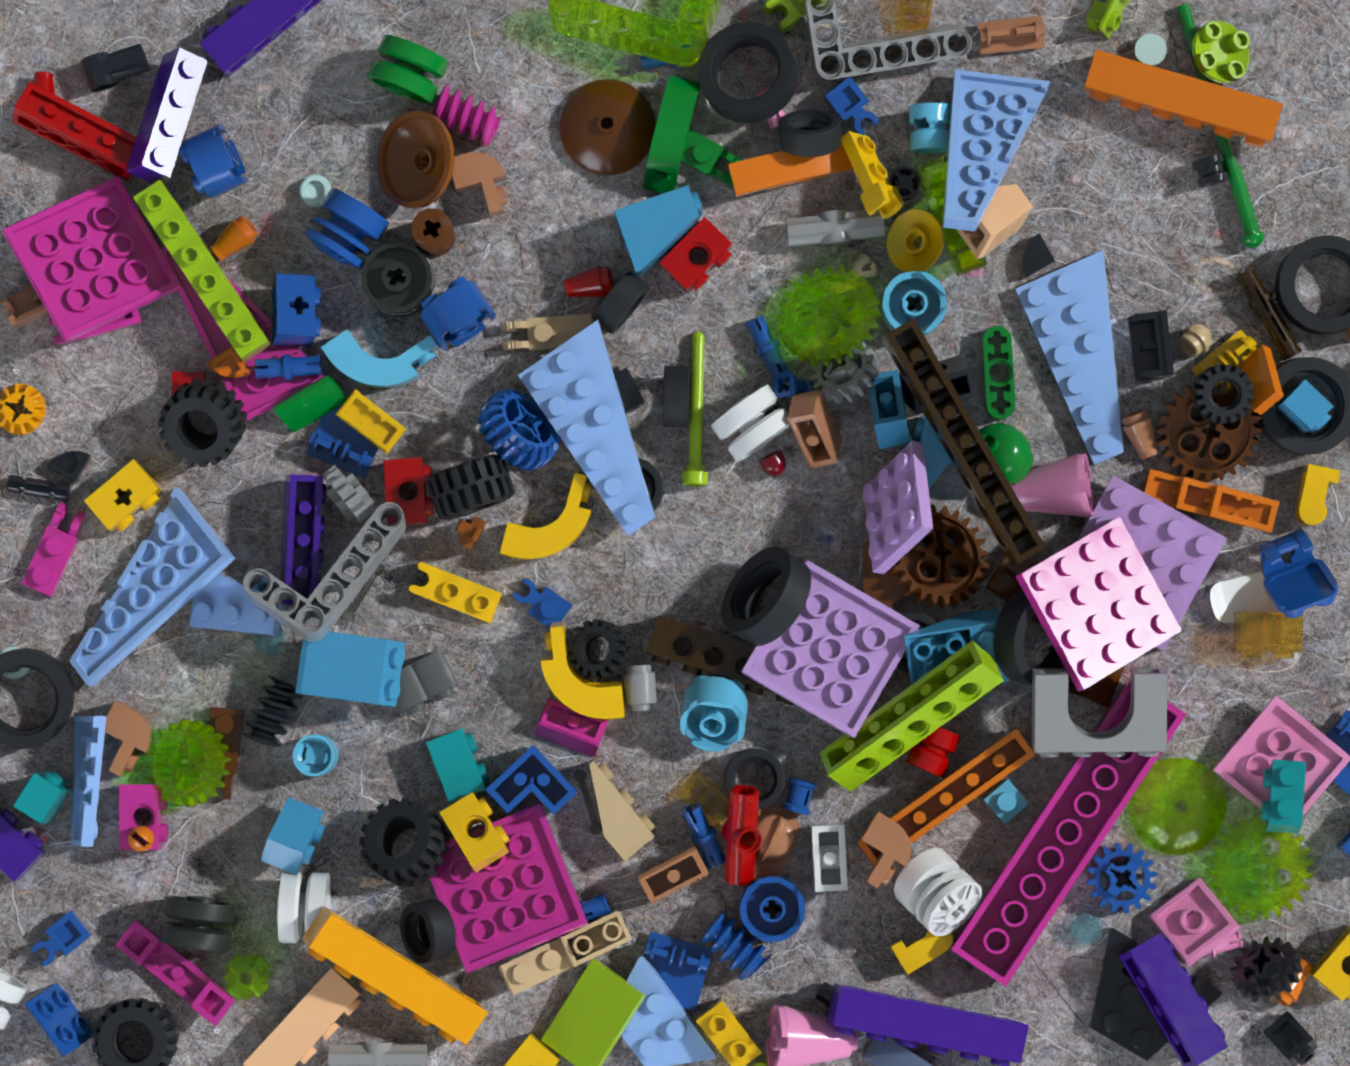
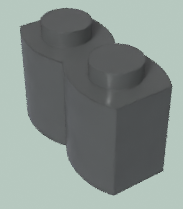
[396,649,459,716]

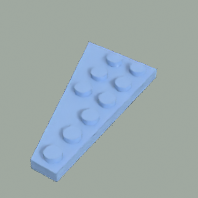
[943,69,1050,231]

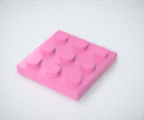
[1213,694,1350,815]

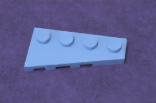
[71,716,106,847]

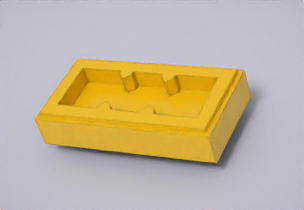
[336,389,407,455]

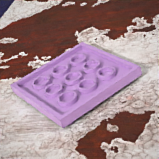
[1076,475,1227,651]
[741,560,920,739]

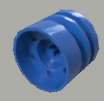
[303,187,390,270]

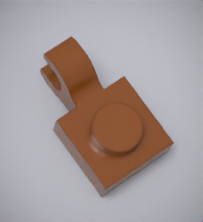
[455,516,488,551]

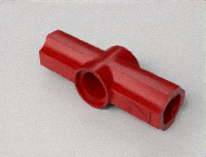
[721,784,762,886]

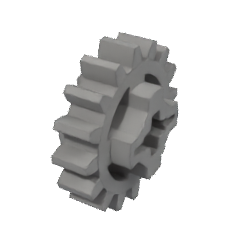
[809,338,880,404]
[323,465,374,527]

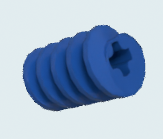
[701,909,772,981]

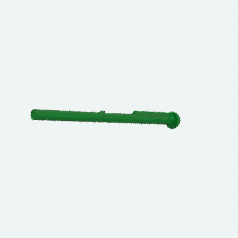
[1177,3,1264,248]

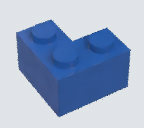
[485,745,578,815]

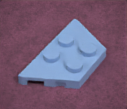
[621,954,717,1066]

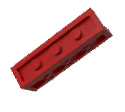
[12,81,136,182]

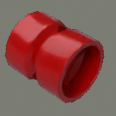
[905,727,961,778]

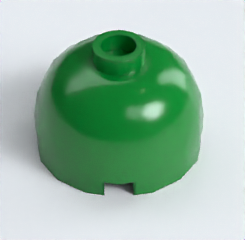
[979,423,1033,485]

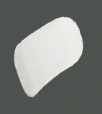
[1210,572,1278,623]

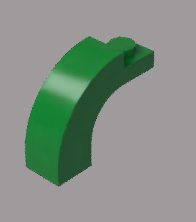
[642,76,700,193]

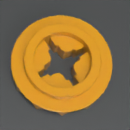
[0,383,46,435]

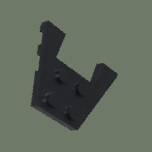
[1089,927,1222,1061]

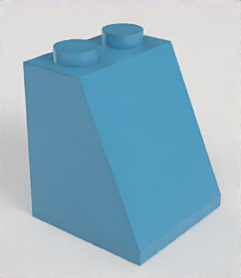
[614,185,703,278]
[295,628,405,707]

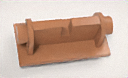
[977,16,1045,55]

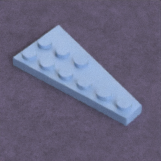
[1014,250,1124,466]
[518,320,655,536]
[69,486,236,687]

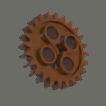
[1156,378,1263,482]
[889,504,989,609]

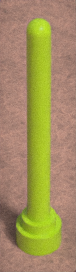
[682,331,708,487]

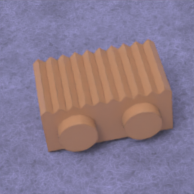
[786,390,843,468]
[637,846,709,904]

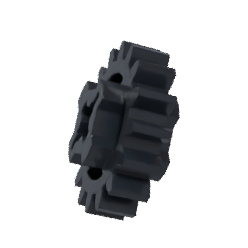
[1230,937,1303,1003]

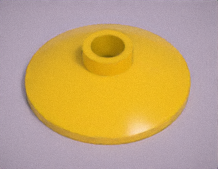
[886,209,944,272]

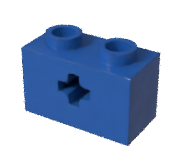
[272,273,321,348]

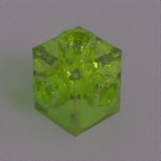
[223,952,273,1001]

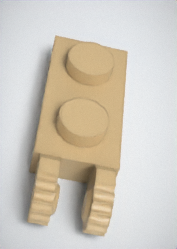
[501,314,592,352]

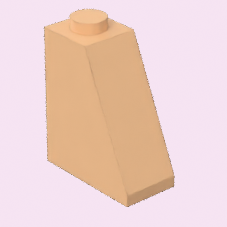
[956,184,1033,259]

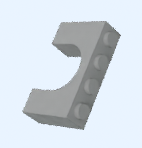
[1032,667,1168,757]

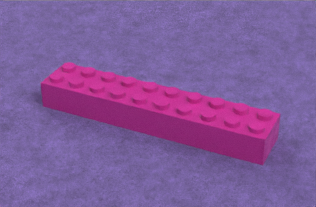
[949,678,1186,987]

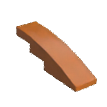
[728,142,853,197]
[1142,469,1280,533]

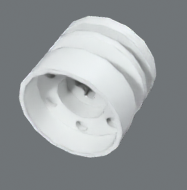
[894,848,982,936]

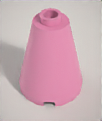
[1010,453,1094,517]
[765,1005,858,1066]

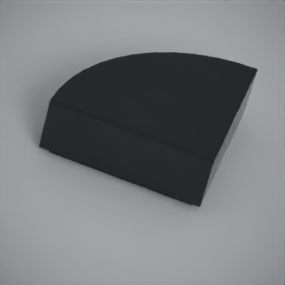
[1022,233,1055,278]
[46,451,92,484]

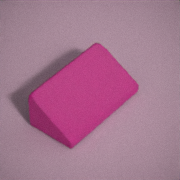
[535,698,608,757]

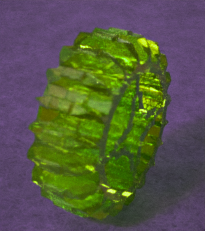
[145,719,231,807]

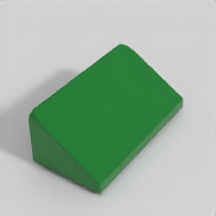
[273,375,347,432]

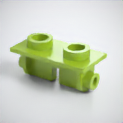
[1085,0,1131,39]

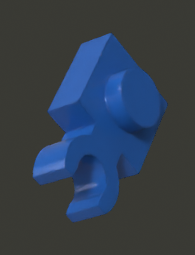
[823,77,879,135]
[513,578,573,628]
[31,910,92,966]

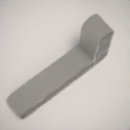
[804,0,972,80]
[243,502,406,642]

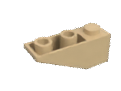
[589,761,655,862]

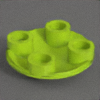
[1192,21,1250,84]

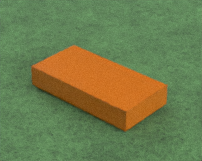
[1240,344,1284,415]

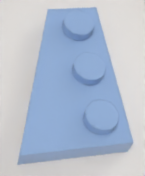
[189,573,283,636]

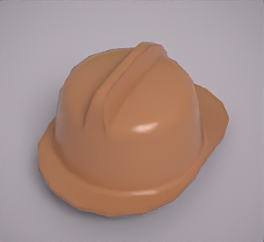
[754,805,800,880]

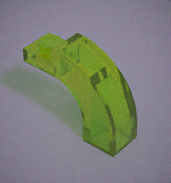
[918,155,987,276]

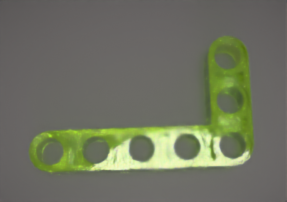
[548,0,722,67]

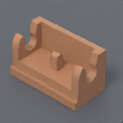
[1,286,48,328]

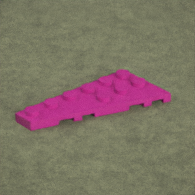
[160,246,326,423]

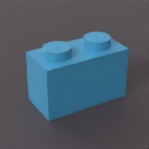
[868,370,911,449]
[1276,379,1334,435]
[260,797,326,875]

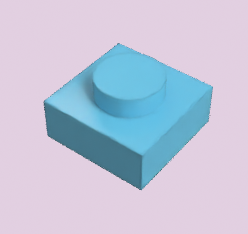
[983,779,1029,825]

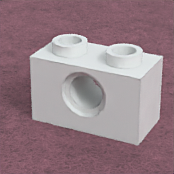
[810,824,848,892]

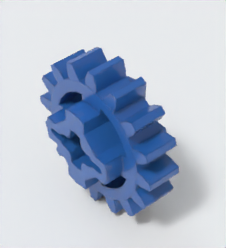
[1086,843,1157,914]

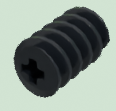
[242,675,304,747]

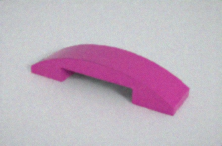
[115,920,236,1026]

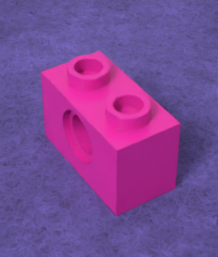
[119,784,168,850]

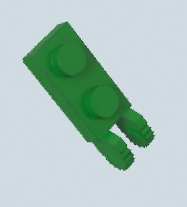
[682,128,742,187]

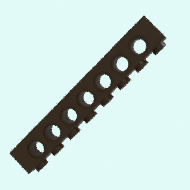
[881,318,1046,565]

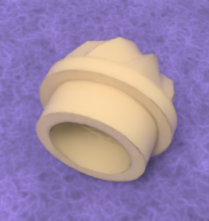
[1179,324,1213,357]

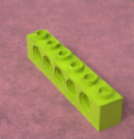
[133,180,272,363]
[819,641,1004,792]

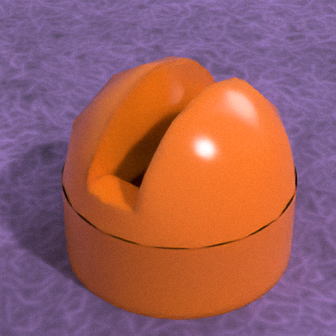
[127,826,155,852]

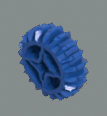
[477,388,561,472]

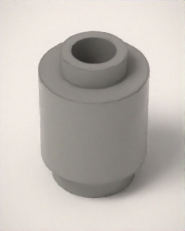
[623,665,657,712]

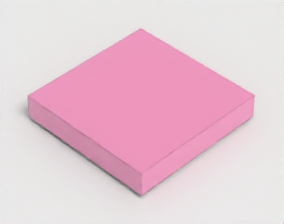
[1148,877,1240,968]

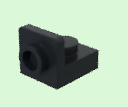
[1263,1011,1318,1066]

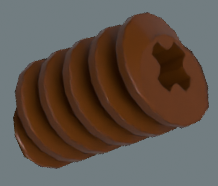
[411,208,456,257]

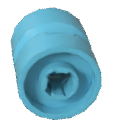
[909,103,951,154]
[293,735,339,776]

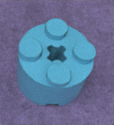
[880,271,947,336]
[680,675,748,752]

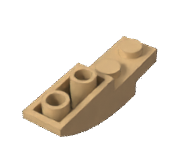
[498,910,632,996]

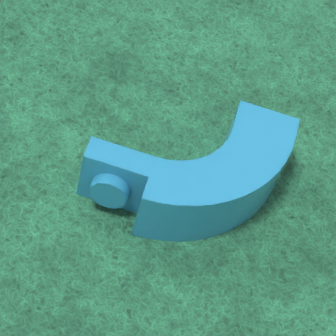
[321,329,439,389]

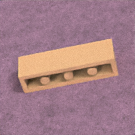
[243,966,362,1066]

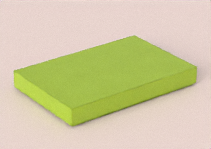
[541,959,646,1066]

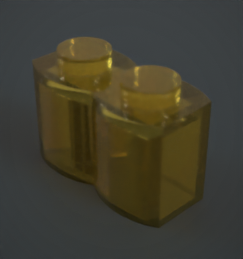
[1234,611,1303,659]

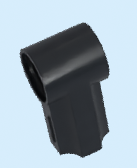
[81,43,150,92]

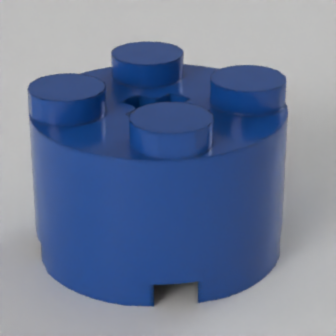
[179,124,248,199]
[420,276,496,350]
[739,875,805,942]

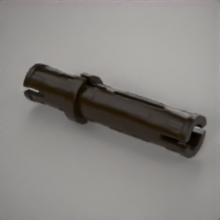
[1236,267,1302,361]

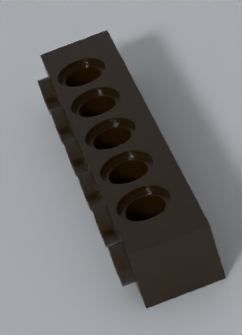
[647,615,794,705]

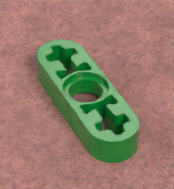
[982,326,1015,420]

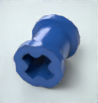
[773,371,814,401]
[782,776,818,815]

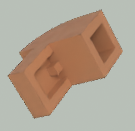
[452,152,507,217]
[105,701,154,776]
[860,811,911,889]

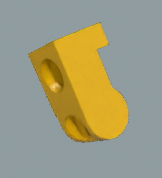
[1295,464,1340,526]
[889,929,953,975]

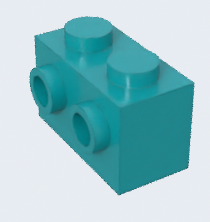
[1261,759,1306,834]

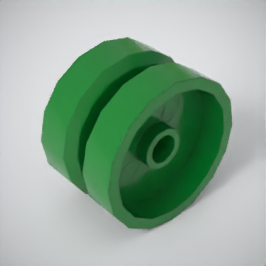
[366,34,449,105]

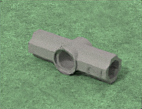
[785,209,885,247]
[328,1041,428,1066]

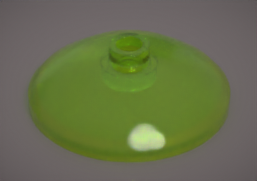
[1128,757,1226,855]

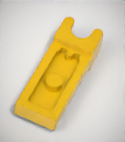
[841,131,904,219]
[408,561,502,624]

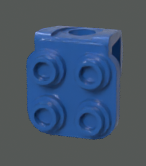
[1260,529,1339,618]

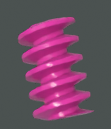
[433,84,505,147]

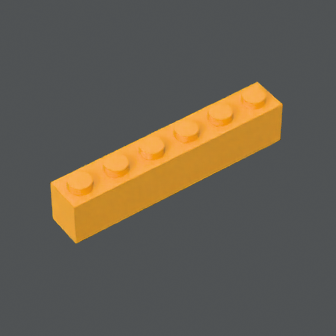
[302,906,488,1045]

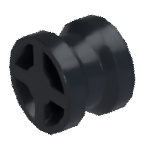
[1192,154,1230,188]
[888,166,921,202]

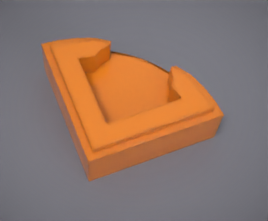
[206,346,252,379]

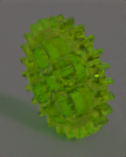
[776,265,881,367]
[1207,813,1314,920]

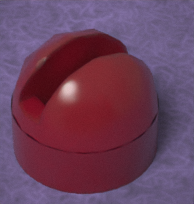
[758,450,786,476]

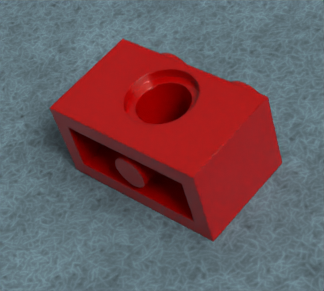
[659,217,732,293]
[383,457,434,526]

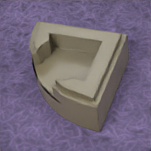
[844,247,880,280]

